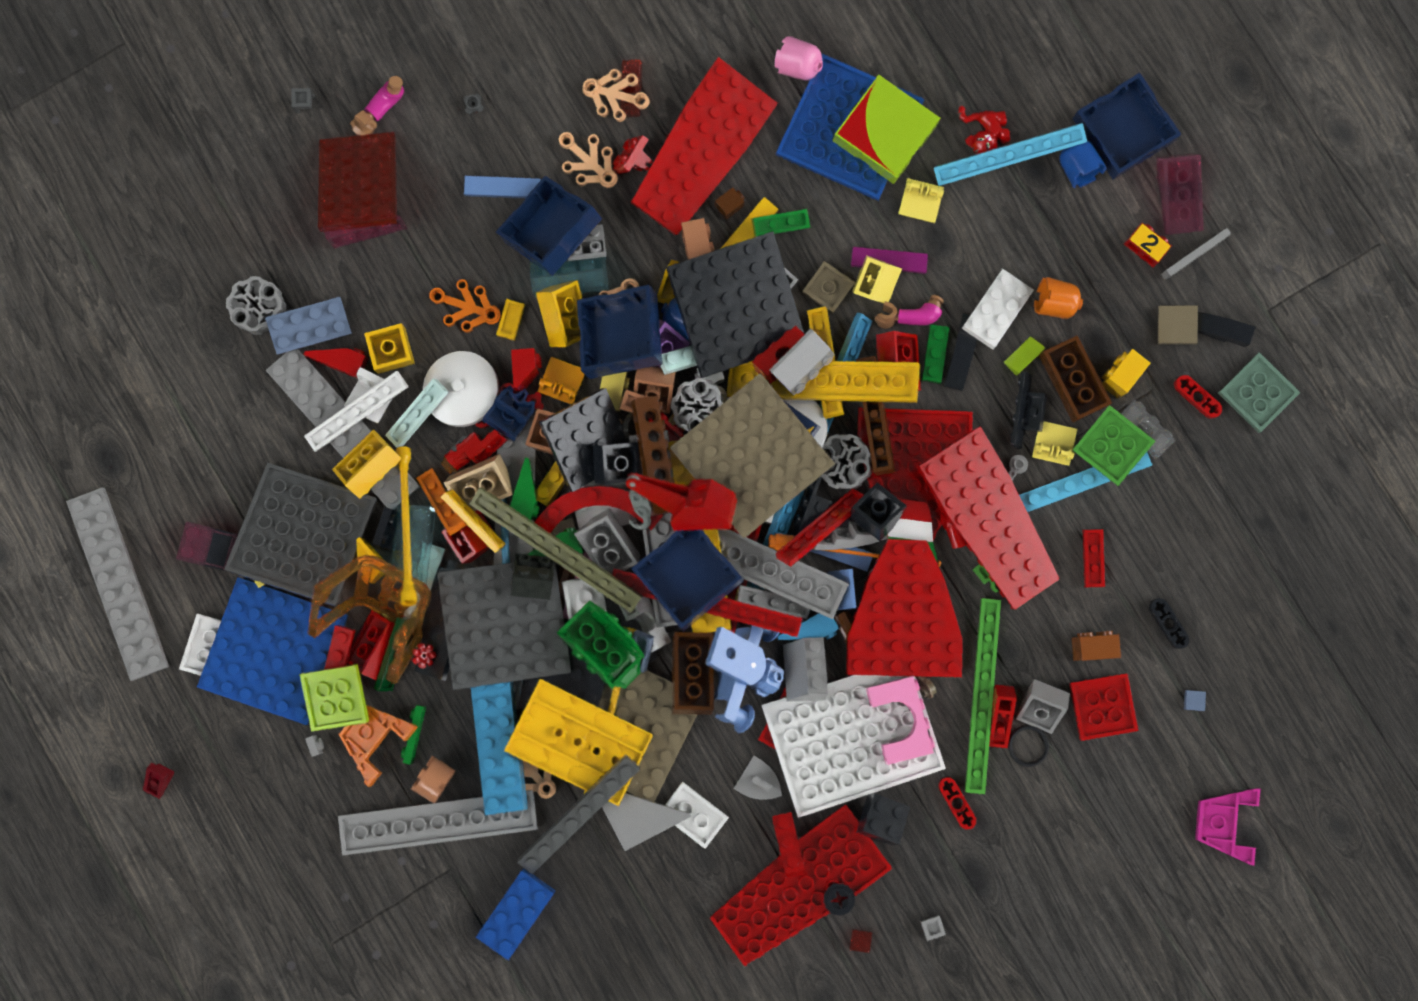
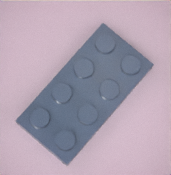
[265,297,352,355]

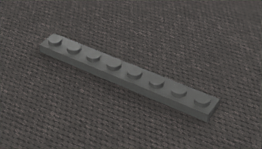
[518,754,640,874]

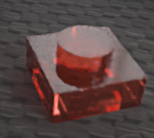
[849,929,872,953]

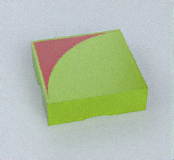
[833,75,940,184]

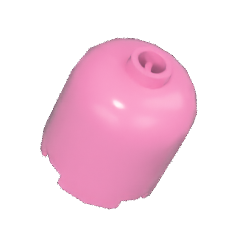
[775,37,823,80]

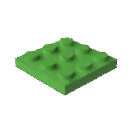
[1072,405,1155,486]

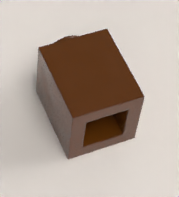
[715,187,745,220]

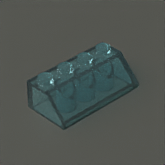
[530,257,609,298]
[388,505,436,586]

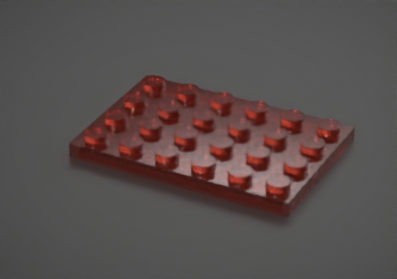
[318,132,397,232]

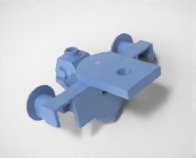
[706,626,784,733]

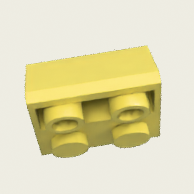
[853,255,902,303]

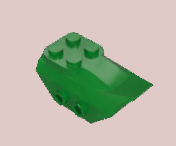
[557,600,644,689]

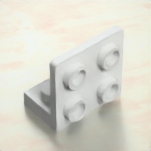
[344,367,392,423]

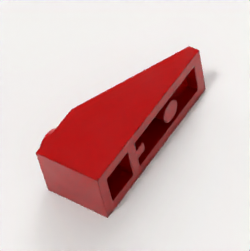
[303,348,369,379]
[989,685,1017,748]

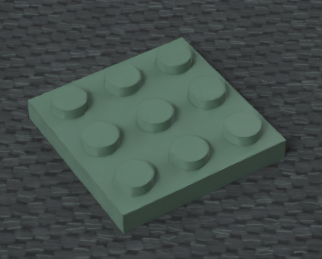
[1218,352,1301,433]

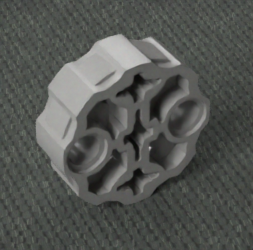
[226,276,286,335]
[671,378,727,432]
[820,434,873,489]

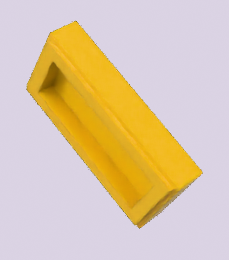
[496,299,525,341]

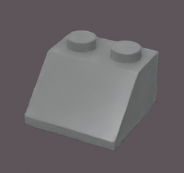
[1016,679,1070,734]

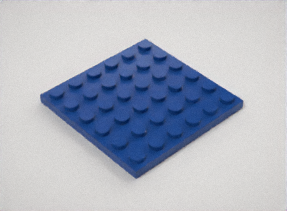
[776,54,924,201]
[197,577,349,725]

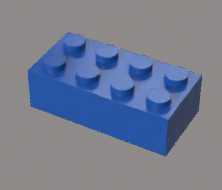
[476,868,556,960]

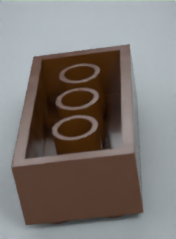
[1039,335,1112,423]
[672,632,714,715]

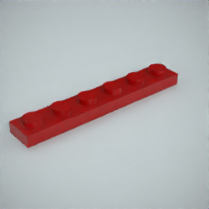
[776,489,864,567]

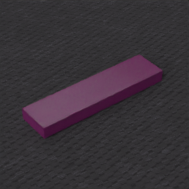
[851,247,928,274]

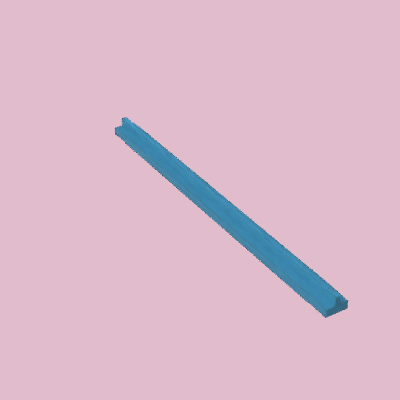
[747,313,873,590]

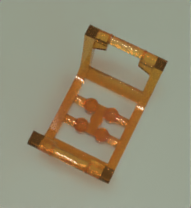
[307,555,431,683]

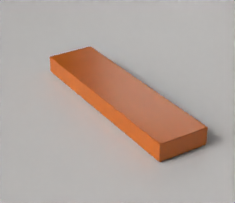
[416,468,467,536]

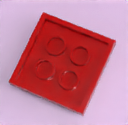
[1069,673,1139,741]

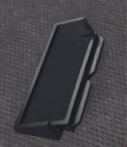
[410,560,476,681]

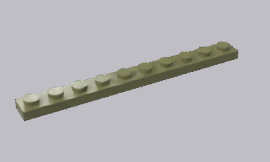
[470,487,643,613]

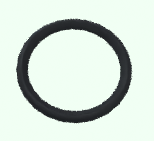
[1008,726,1049,767]

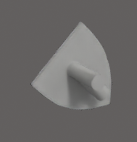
[734,756,782,800]

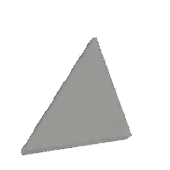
[602,793,691,851]

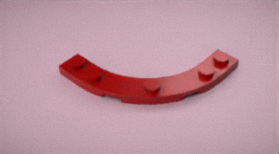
[534,485,663,533]

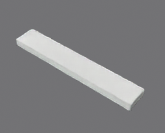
[304,371,409,452]

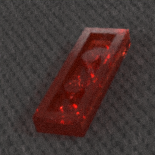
[620,59,642,117]

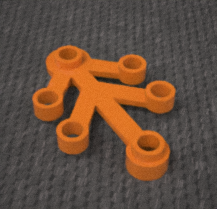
[429,279,501,333]

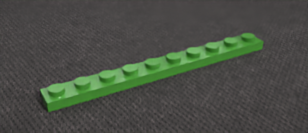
[965,598,1001,794]

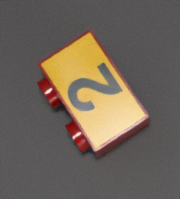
[1124,223,1172,267]

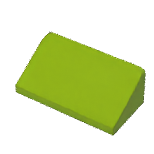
[1003,336,1045,376]

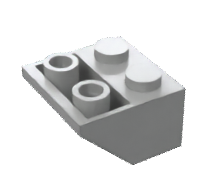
[568,224,607,261]

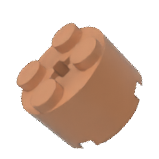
[411,756,456,803]

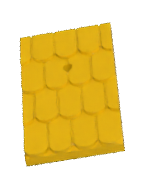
[504,679,653,806]

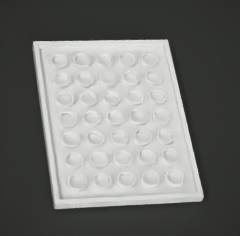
[761,675,946,818]

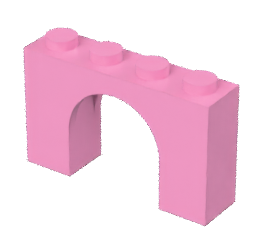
[866,676,935,765]

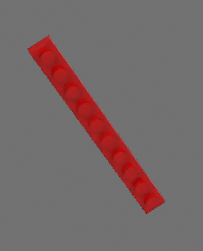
[612,569,803,637]

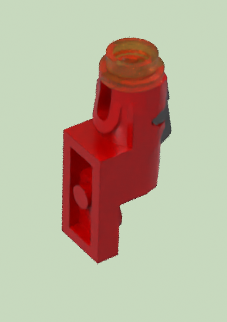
[441,429,508,474]

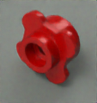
[525,392,544,411]

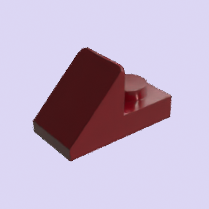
[143,762,174,799]

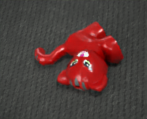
[958,106,1010,154]

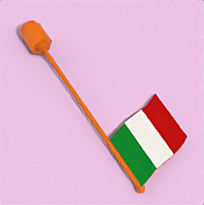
[768,499,941,567]

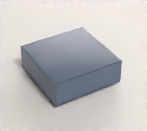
[1184,690,1206,711]

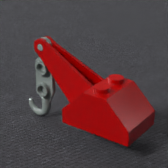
[626,473,737,531]

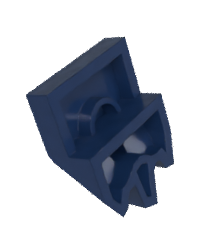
[482,385,535,441]

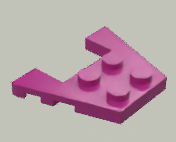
[1195,788,1260,865]

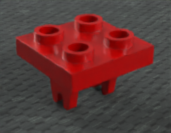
[612,135,653,174]

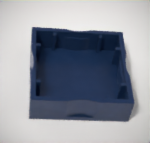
[1072,73,1181,180]
[496,176,602,276]
[577,285,662,379]
[631,530,744,631]

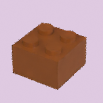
[1071,631,1121,661]

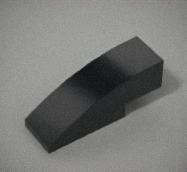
[1198,312,1256,347]

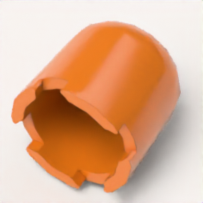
[1034,277,1083,319]

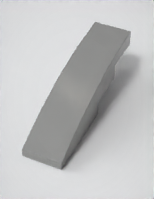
[814,521,888,550]

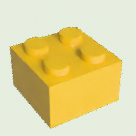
[364,323,415,374]
[1101,349,1151,399]

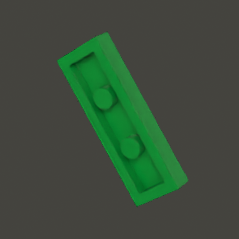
[752,209,810,237]
[922,324,949,384]
[401,705,427,765]

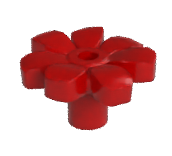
[412,643,436,668]

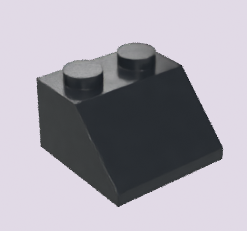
[851,482,907,541]

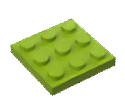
[300,664,369,731]

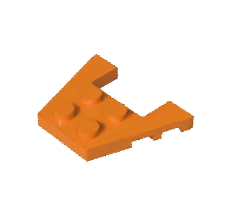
[339,705,418,787]

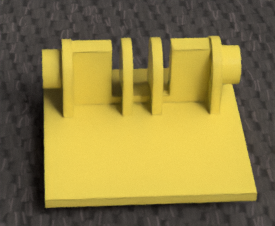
[899,178,944,223]
[1032,421,1077,466]

